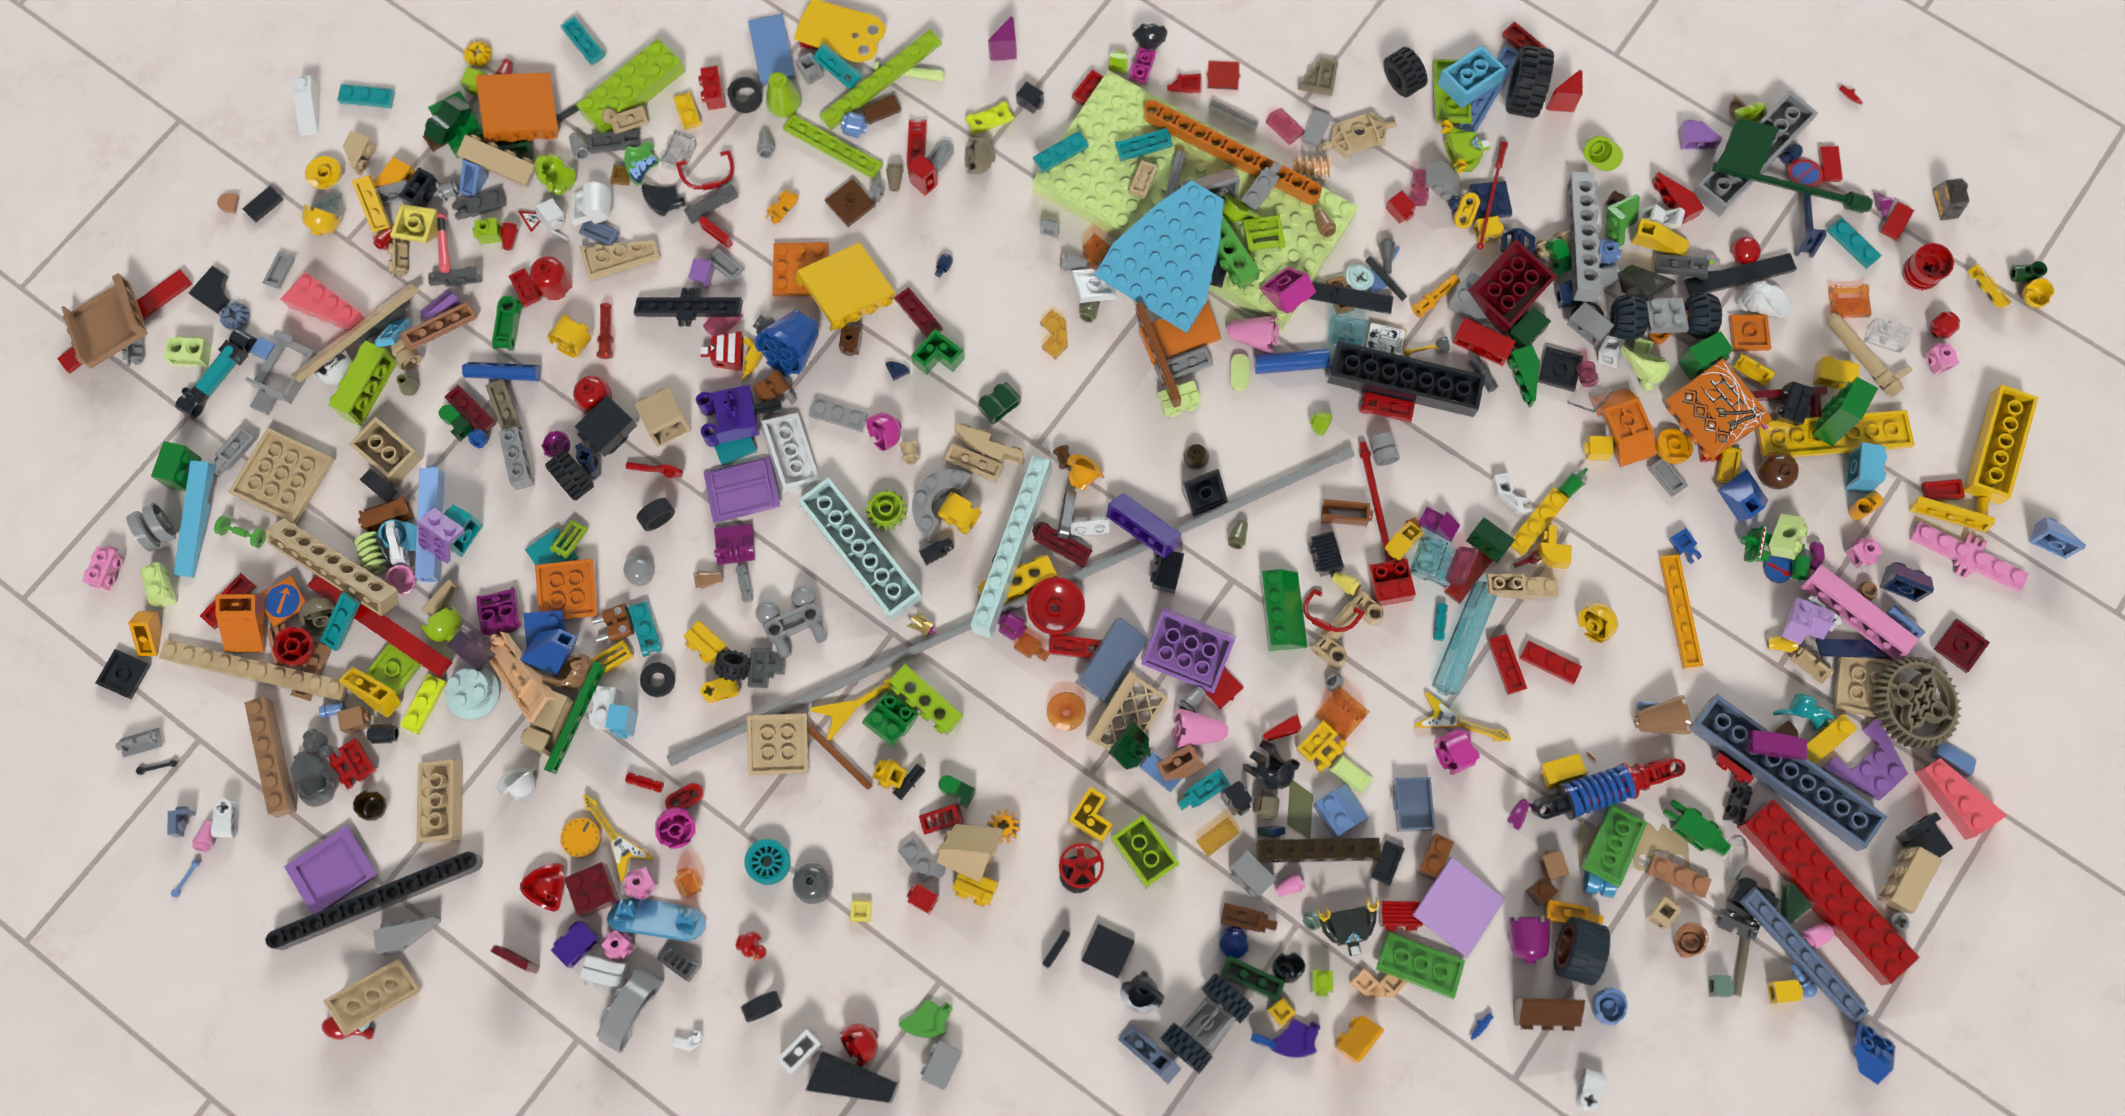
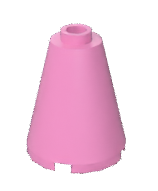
[1227,316,1279,353]
[1172,709,1228,748]

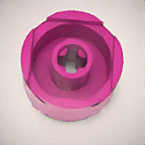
[1434,729,1480,775]

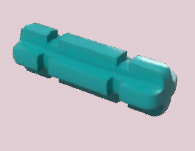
[1433,603,1448,641]

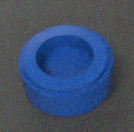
[468,429,488,448]

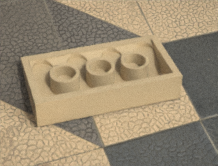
[416,759,462,843]

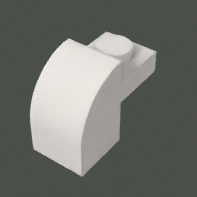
[1638,204,1685,230]

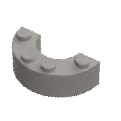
[912,469,972,543]
[596,969,664,1054]

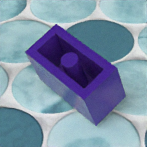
[551,920,601,969]

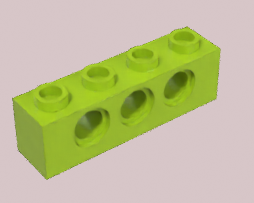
[889,664,963,736]

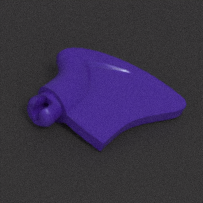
[1268,1019,1321,1058]

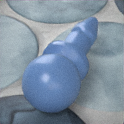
[1791,963,1817,998]

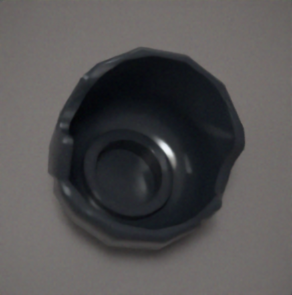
[1272,952,1306,983]

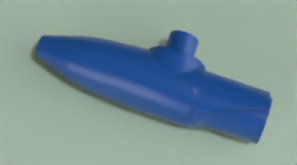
[1470,1013,1494,1040]

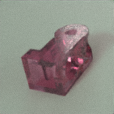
[1409,169,1429,207]

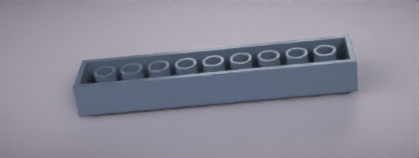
[1688,694,1888,851]

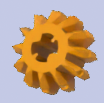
[987,809,1020,844]

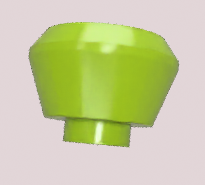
[1309,411,1333,436]

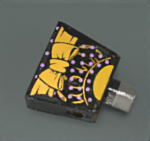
[1932,178,1969,221]

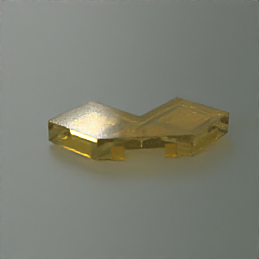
[1040,309,1068,360]

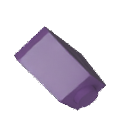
[1678,120,1722,149]

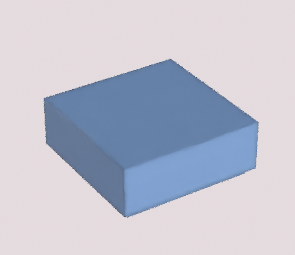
[250,336,276,360]

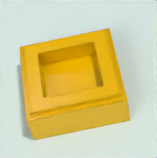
[1267,997,1296,1026]

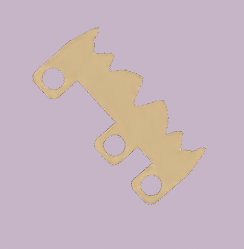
[1577,819,1690,871]

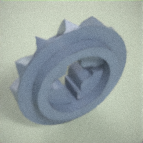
[219,301,250,330]

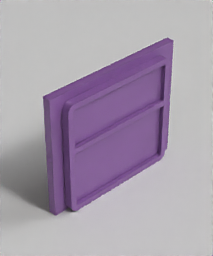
[703,456,781,523]
[284,825,377,914]

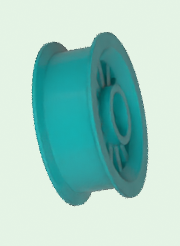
[744,839,791,885]

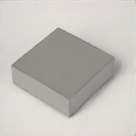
[250,390,278,415]

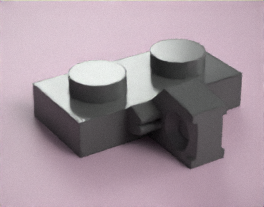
[747,648,785,688]

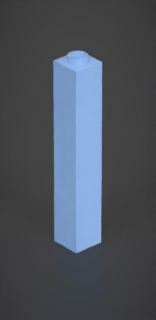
[415,466,444,583]

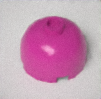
[866,412,902,451]
[655,807,696,849]

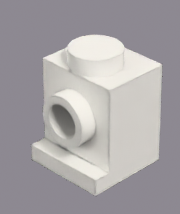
[1598,335,1625,368]

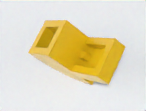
[1536,525,1572,569]

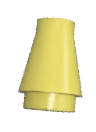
[1331,571,1362,596]

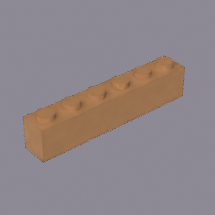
[244,696,297,818]

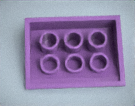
[1141,607,1237,693]

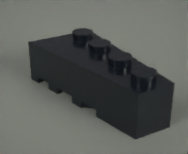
[805,1051,900,1103]

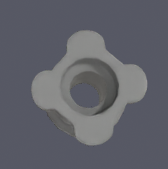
[435,179,459,203]

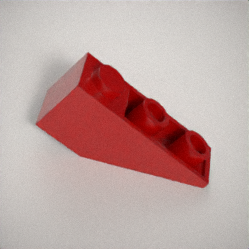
[1652,172,1704,224]

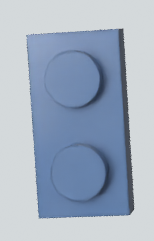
[1886,605,1926,639]

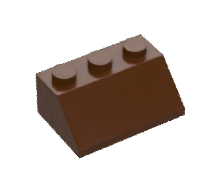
[1513,998,1585,1031]

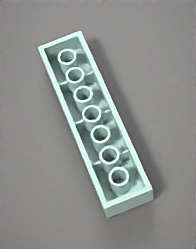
[798,477,922,622]

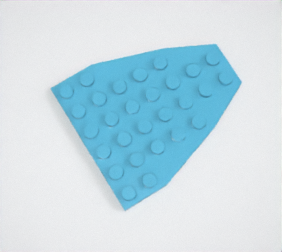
[1094,181,1225,333]

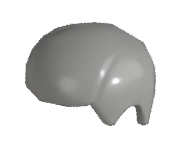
[623,555,655,586]

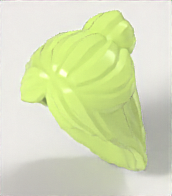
[1620,345,1671,391]

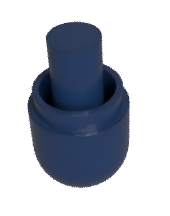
[1781,144,1803,164]
[934,254,953,277]

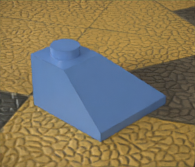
[2029,517,2086,559]

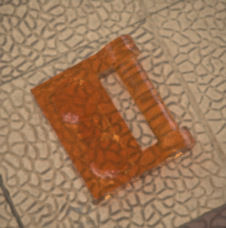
[1828,284,1872,318]

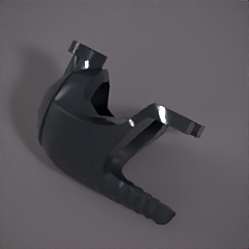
[1242,740,1300,790]

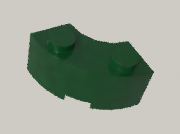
[424,97,473,146]

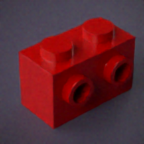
[698,65,726,110]
[907,154,938,196]

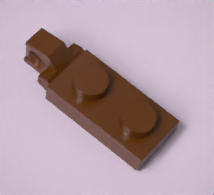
[1220,903,1278,933]

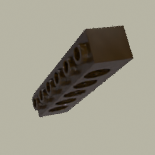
[1256,838,1381,863]

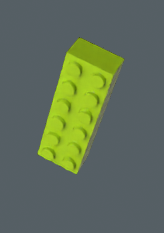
[576,38,685,133]

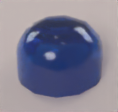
[1218,926,1249,959]

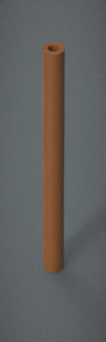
[807,721,873,790]

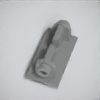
[122,338,143,367]
[115,728,162,758]

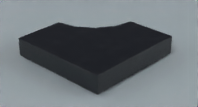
[188,265,230,314]

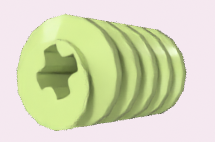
[354,531,387,575]

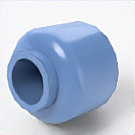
[840,112,868,138]

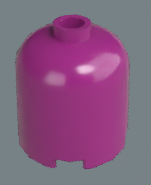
[1508,917,1550,964]

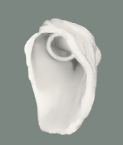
[1737,281,1791,318]

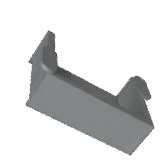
[245,330,317,405]

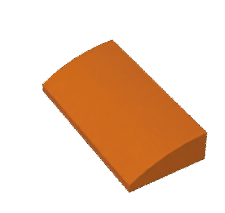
[1139,302,1221,365]

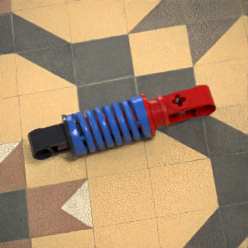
[1531,757,1686,820]

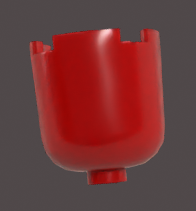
[530,256,573,300]

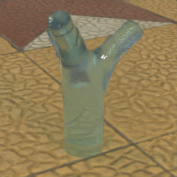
[313,193,342,210]

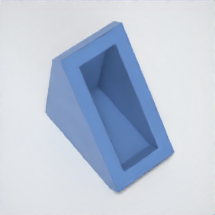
[459,159,488,197]

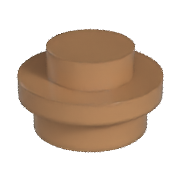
[1857,582,1878,601]

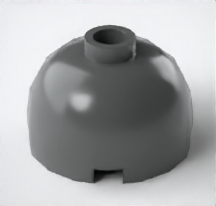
[793,863,833,904]

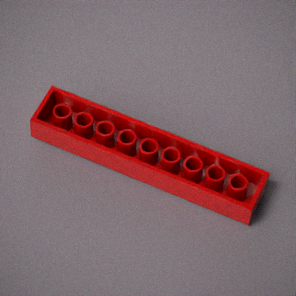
[1737,799,1920,986]

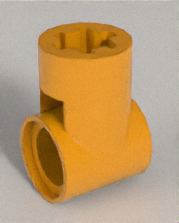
[1848,491,1884,520]

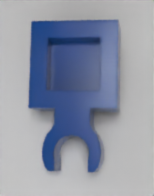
[1668,528,1702,564]

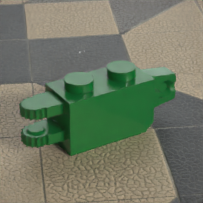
[1663,799,1731,856]

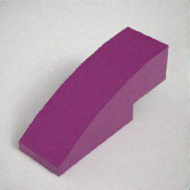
[1748,730,1807,760]

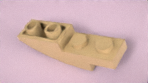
[954,423,1025,464]
[1486,574,1559,600]

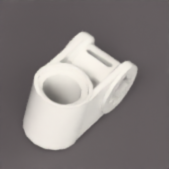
[211,799,239,837]
[1576,1068,1607,1111]

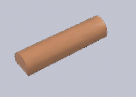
[400,302,477,351]

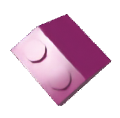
[1259,266,1316,314]

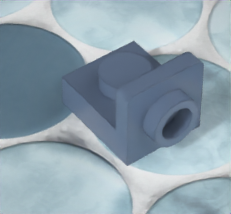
[167,806,195,837]

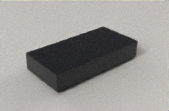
[242,186,284,223]
[1371,840,1405,886]
[1042,929,1070,969]

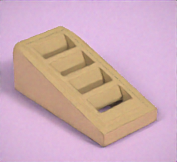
[421,580,457,616]

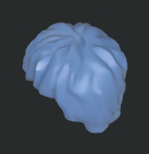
[1591,988,1628,1025]

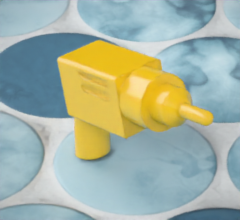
[741,336,764,381]

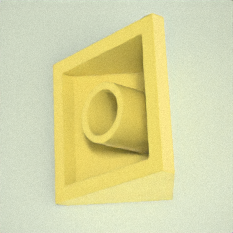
[390,204,437,243]

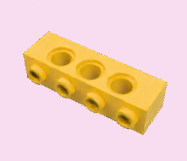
[977,555,1057,604]

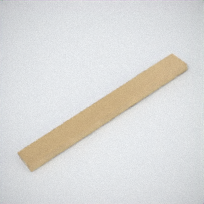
[291,284,419,383]

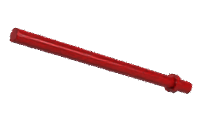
[1359,441,1394,562]

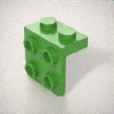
[1605,194,1640,247]

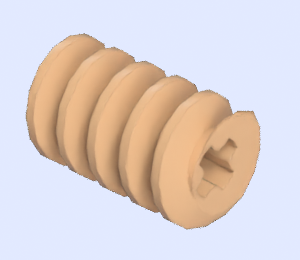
[1292,156,1330,179]

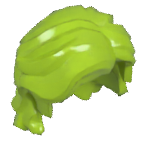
[534,154,576,195]

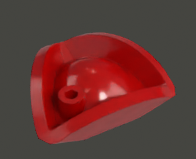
[520,863,564,912]

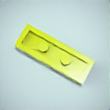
[399,674,447,735]

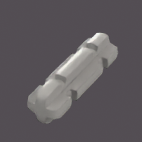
[736,565,753,603]

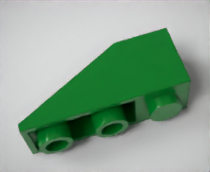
[1507,345,1540,408]

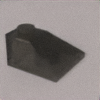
[1618,265,1675,302]

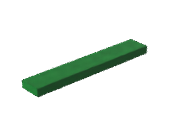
[544,661,606,774]

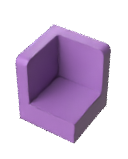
[688,258,715,289]

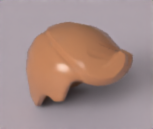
[1674,922,1709,958]

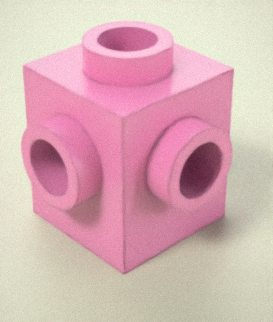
[1925,343,1959,375]
[1845,536,1883,568]
[623,867,658,900]
[601,930,635,961]

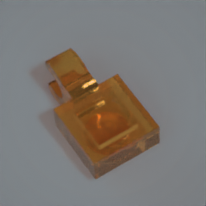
[1014,631,1049,662]

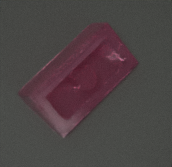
[1266,108,1305,145]
[703,313,743,336]
[1445,547,1478,586]

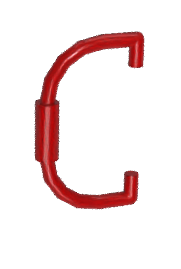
[676,150,734,191]
[1303,589,1365,632]

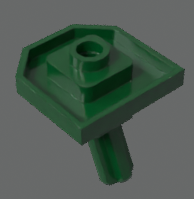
[1108,721,1151,770]

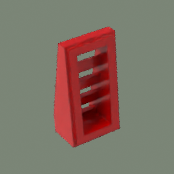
[1261,714,1302,742]
[919,804,964,835]

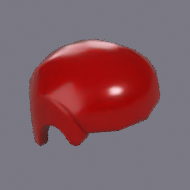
[1730,236,1761,264]

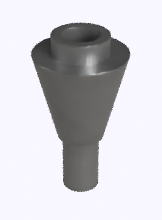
[1378,239,1396,274]

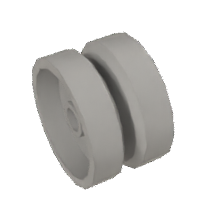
[126,502,176,552]

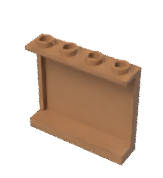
[61,273,148,368]

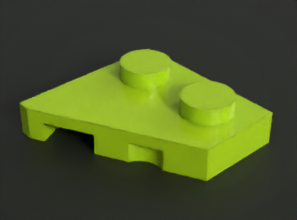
[1735,102,1767,123]

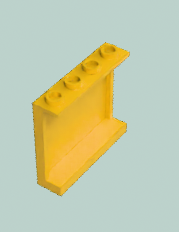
[795,242,896,331]

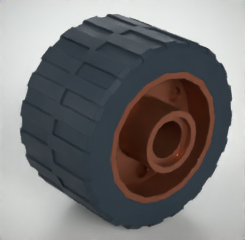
[1554,916,1611,986]

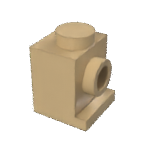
[1645,897,1682,930]

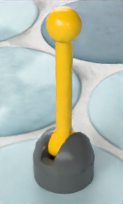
[1404,336,1450,356]

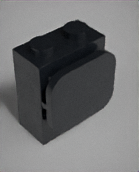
[574,395,637,457]

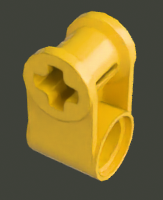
[700,678,740,703]

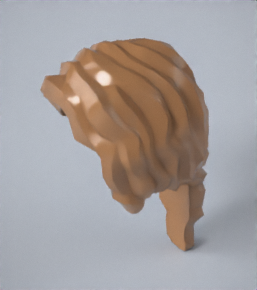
[543,653,594,690]

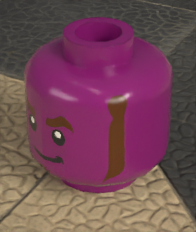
[997,612,1027,640]

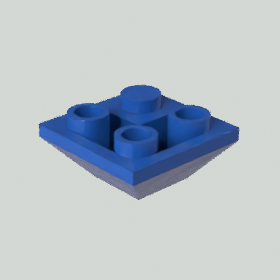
[1718,469,1768,522]
[520,629,578,677]
[1854,1021,1896,1085]

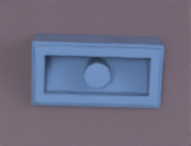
[1931,742,1976,777]

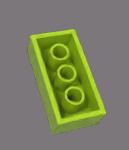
[328,341,397,427]

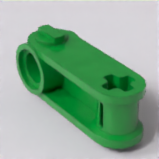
[492,296,523,351]

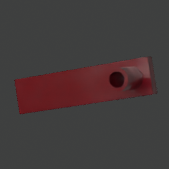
[1751,386,1828,418]

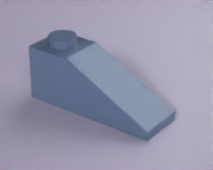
[1118,1024,1182,1084]

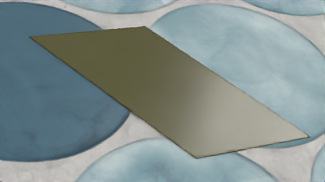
[1287,781,1313,839]

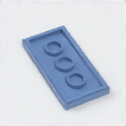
[748,14,796,85]

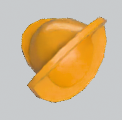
[1067,454,1105,491]

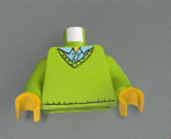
[1440,120,1490,173]

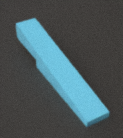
[173,460,216,578]

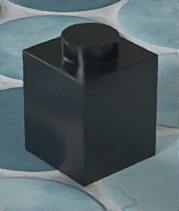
[1016,81,1045,114]

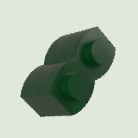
[978,382,1021,425]

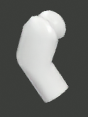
[672,1031,703,1051]

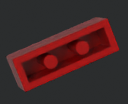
[1452,317,1516,366]

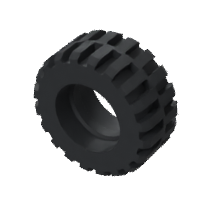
[1506,45,1554,118]

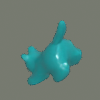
[1773,693,1835,731]

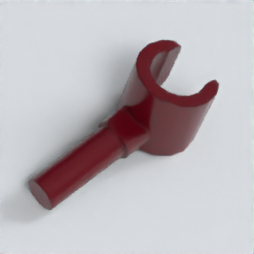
[1514,550,1542,568]

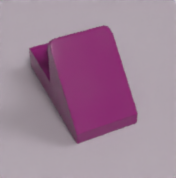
[1417,507,1460,542]

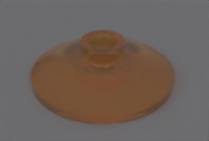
[1047,692,1086,731]

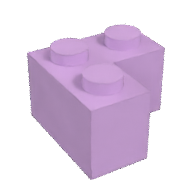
[1782,598,1835,645]

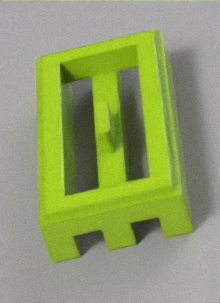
[550,519,588,560]

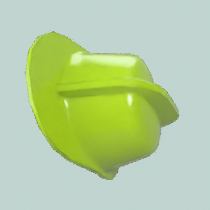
[1583,136,1623,171]
[1222,193,1261,223]

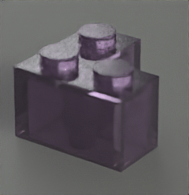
[447,627,496,671]

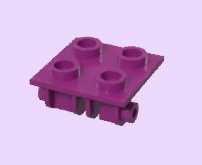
[714,524,755,565]

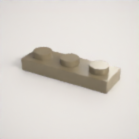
[485,379,522,430]

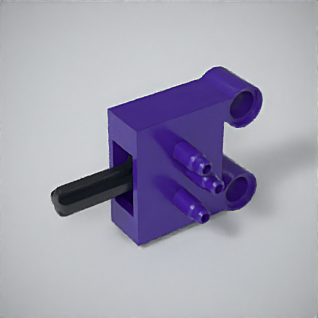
[696,385,782,447]

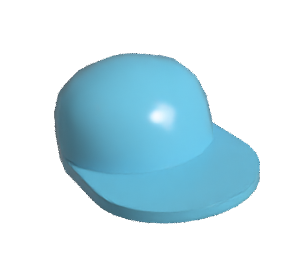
[377,520,417,551]

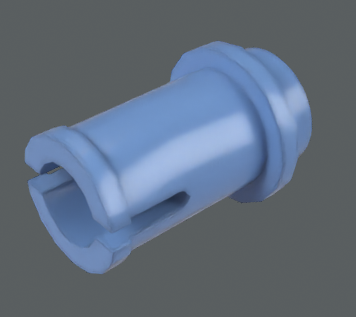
[319,701,346,719]

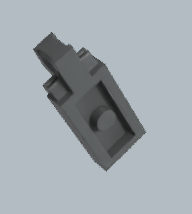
[428,266,482,287]

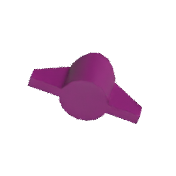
[1873,192,1893,217]

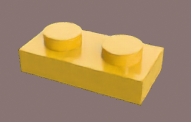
[673,92,702,130]

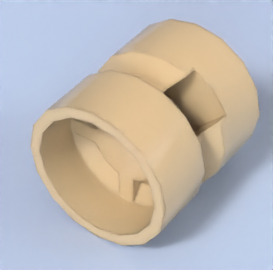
[388,338,422,370]

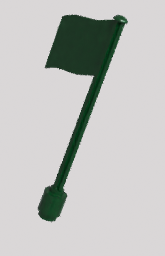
[1711,118,1873,213]

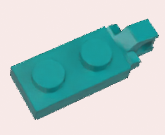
[1177,768,1231,811]

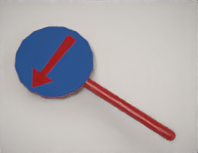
[1764,556,1792,584]

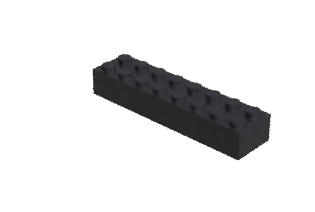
[1327,341,1485,417]

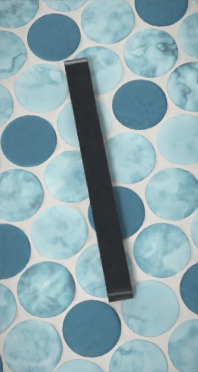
[265,851,483,950]

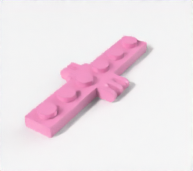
[1910,521,2029,592]

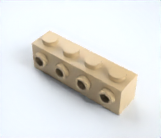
[456,135,535,188]

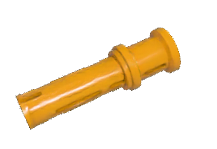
[1411,274,1460,318]

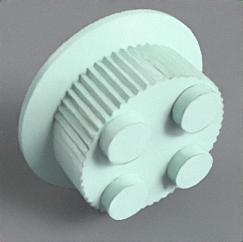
[445,666,500,719]

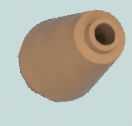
[1633,695,1692,735]

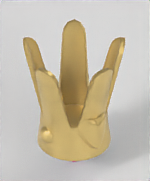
[907,610,936,636]

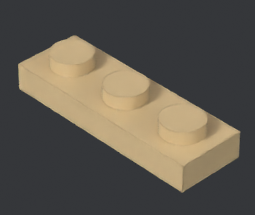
[944,443,1004,483]

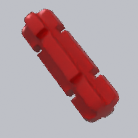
[625,772,664,793]

